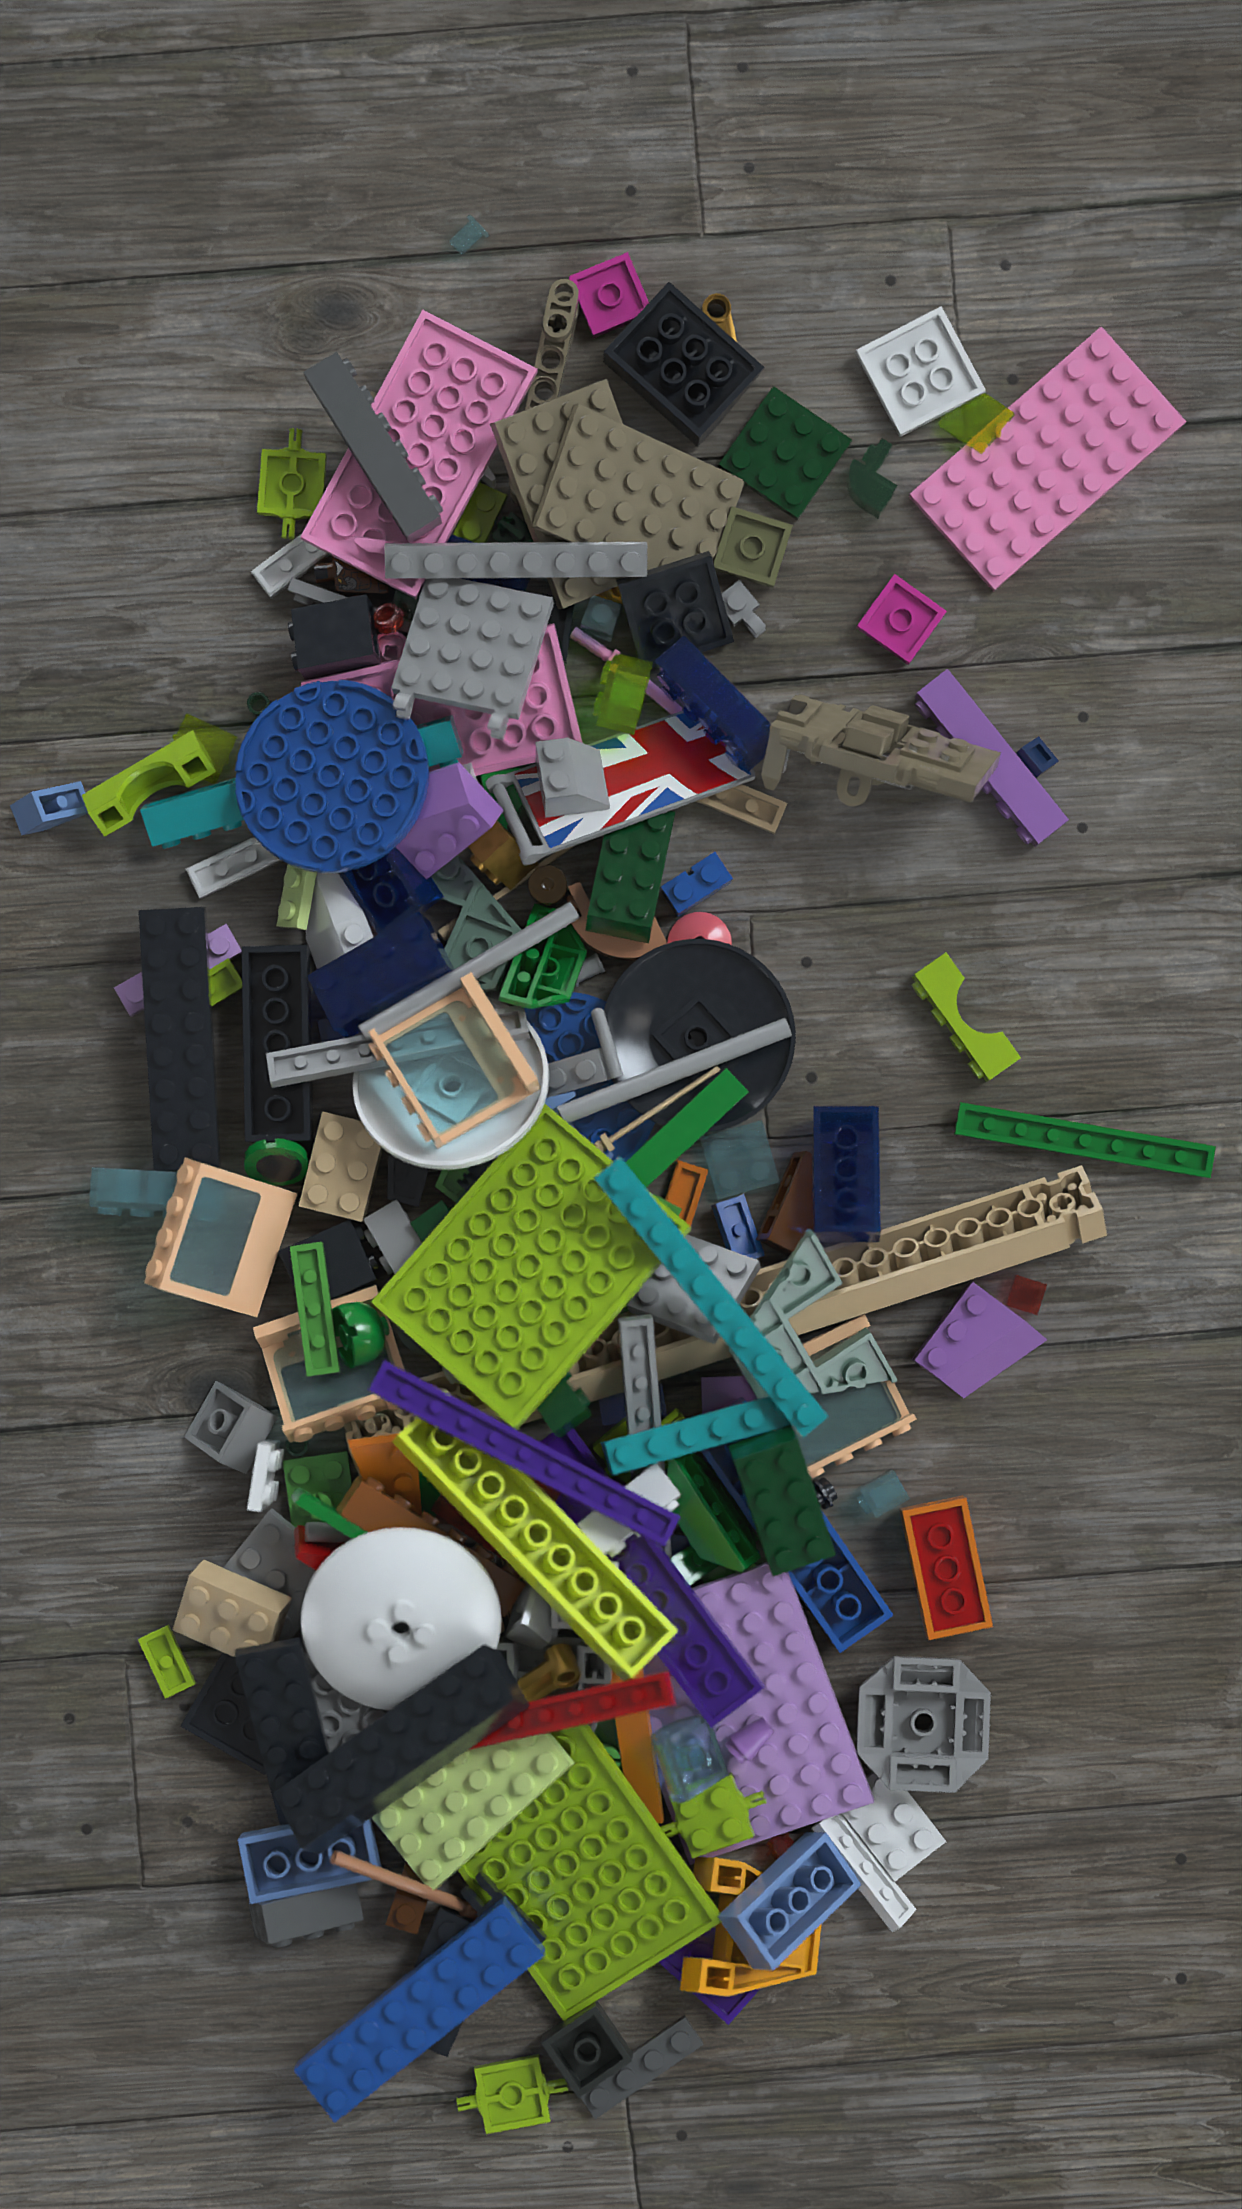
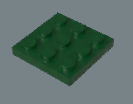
[719,386,852,521]

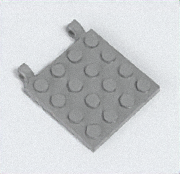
[391,578,554,740]

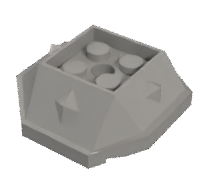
[856,1656,991,1793]

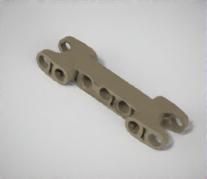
[509,279,579,507]

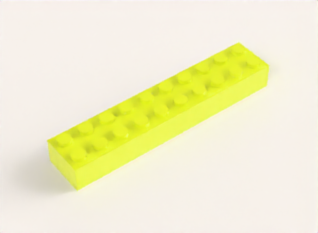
[392,1390,678,1681]

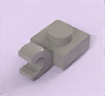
[722,580,766,638]

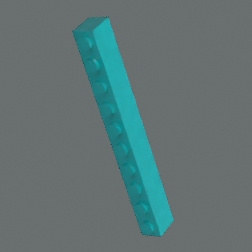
[140,715,464,849]

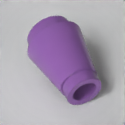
[725,1717,775,1764]

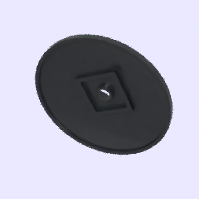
[604,939,796,1133]

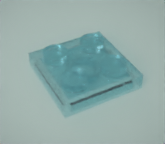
[700,1120,780,1200]

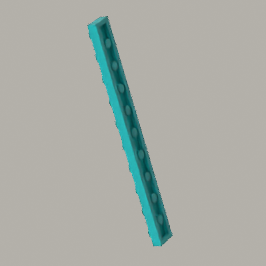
[594,1157,829,1438]

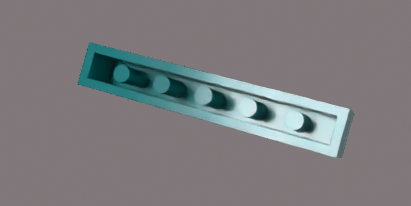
[601,1396,790,1475]

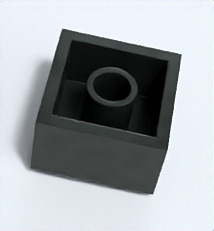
[541,2000,633,2098]

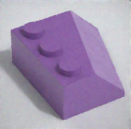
[396,762,504,880]
[911,1282,1047,1398]

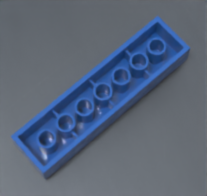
[700,1397,894,1653]
[294,1896,545,2123]

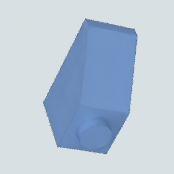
[10,781,88,835]

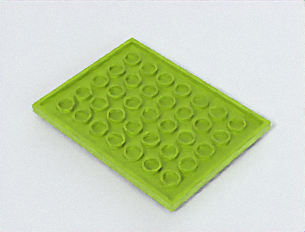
[371,1103,692,1430]
[458,1724,721,2021]

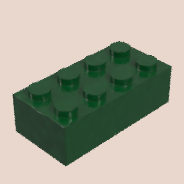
[585,811,675,944]
[728,1424,836,1577]

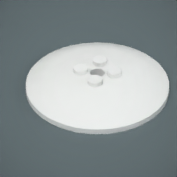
[353,996,549,1169]
[301,1528,501,1711]

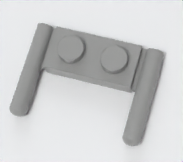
[546,1008,623,1098]

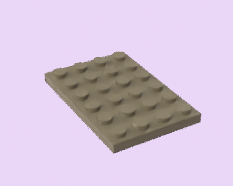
[490,379,625,609]
[532,404,744,570]

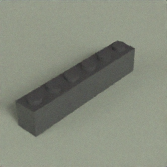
[303,351,443,543]

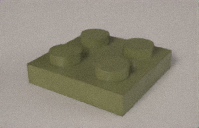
[714,506,793,588]

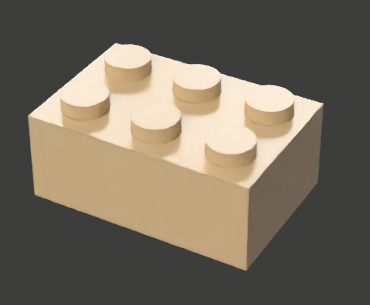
[299,1111,383,1222]
[173,1560,292,1657]

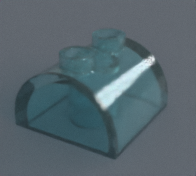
[650,1714,729,1803]

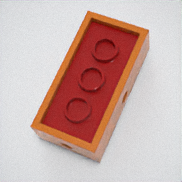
[899,1495,993,1640]

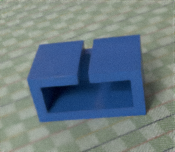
[660,852,733,917]

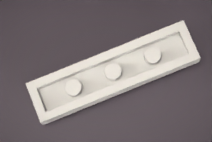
[812,1814,916,1932]

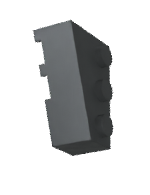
[247,1883,364,1948]

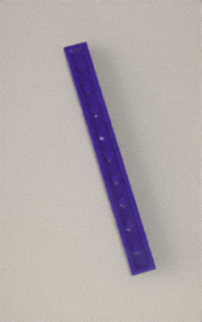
[368,1360,680,1547]

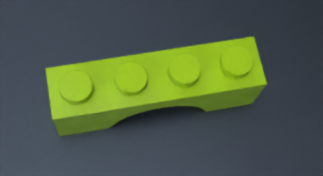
[82,730,216,837]
[912,952,1021,1082]

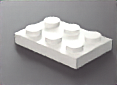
[247,1439,284,1512]
[842,1772,946,1882]

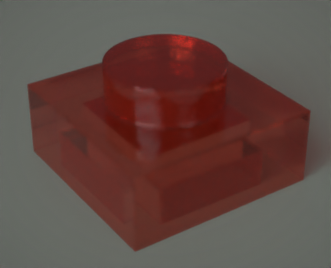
[1005,1275,1047,1316]

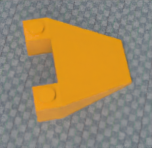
[680,1857,822,1996]

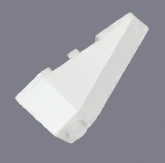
[306,871,378,970]

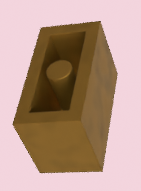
[468,821,538,890]

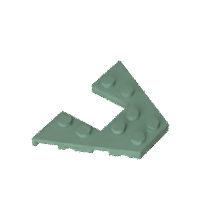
[354,855,521,1006]
[728,1229,898,1399]

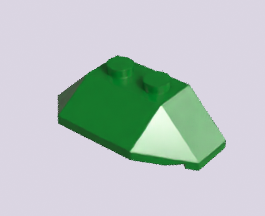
[499,903,587,1009]
[667,1452,761,1572]

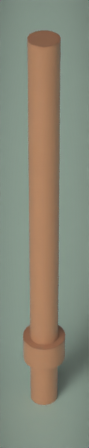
[330,1850,478,1920]

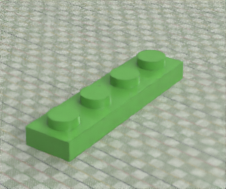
[290,1242,341,1377]

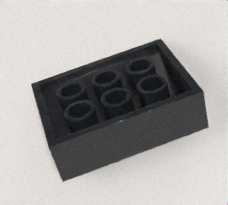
[603,282,765,447]

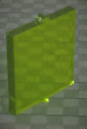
[938,393,1015,455]
[172,713,238,784]

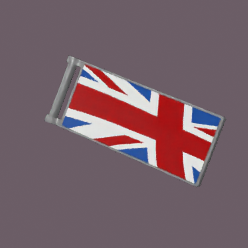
[485,699,755,865]

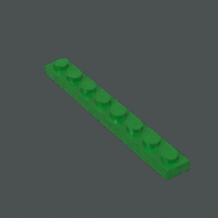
[954,1102,1216,1178]

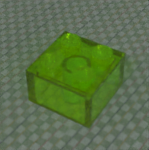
[592,653,653,735]

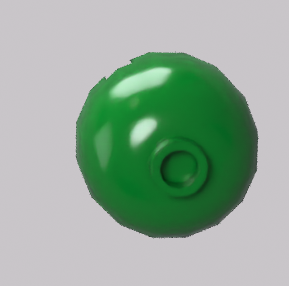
[332,1302,389,1369]

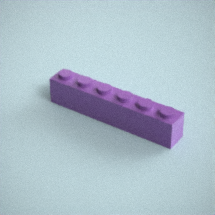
[914,669,1069,847]

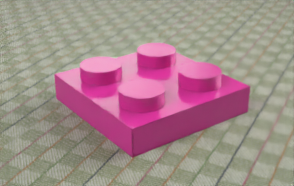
[569,252,649,338]
[856,574,947,665]

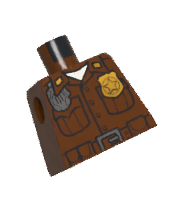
[314,556,390,600]

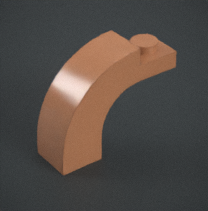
[565,881,667,961]

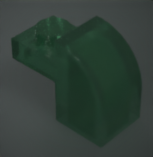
[847,438,898,519]

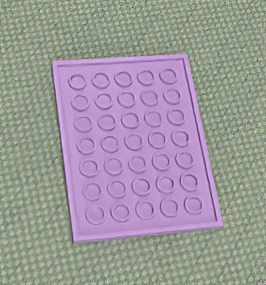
[643,1562,874,1865]

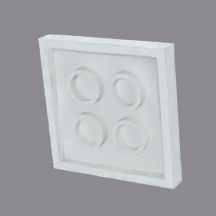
[855,306,986,437]

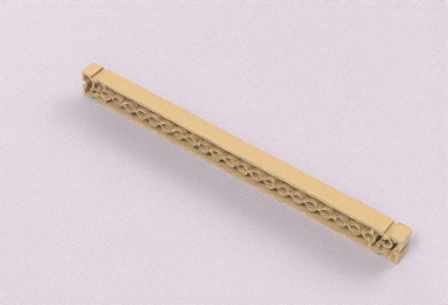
[339,1165,1107,1476]

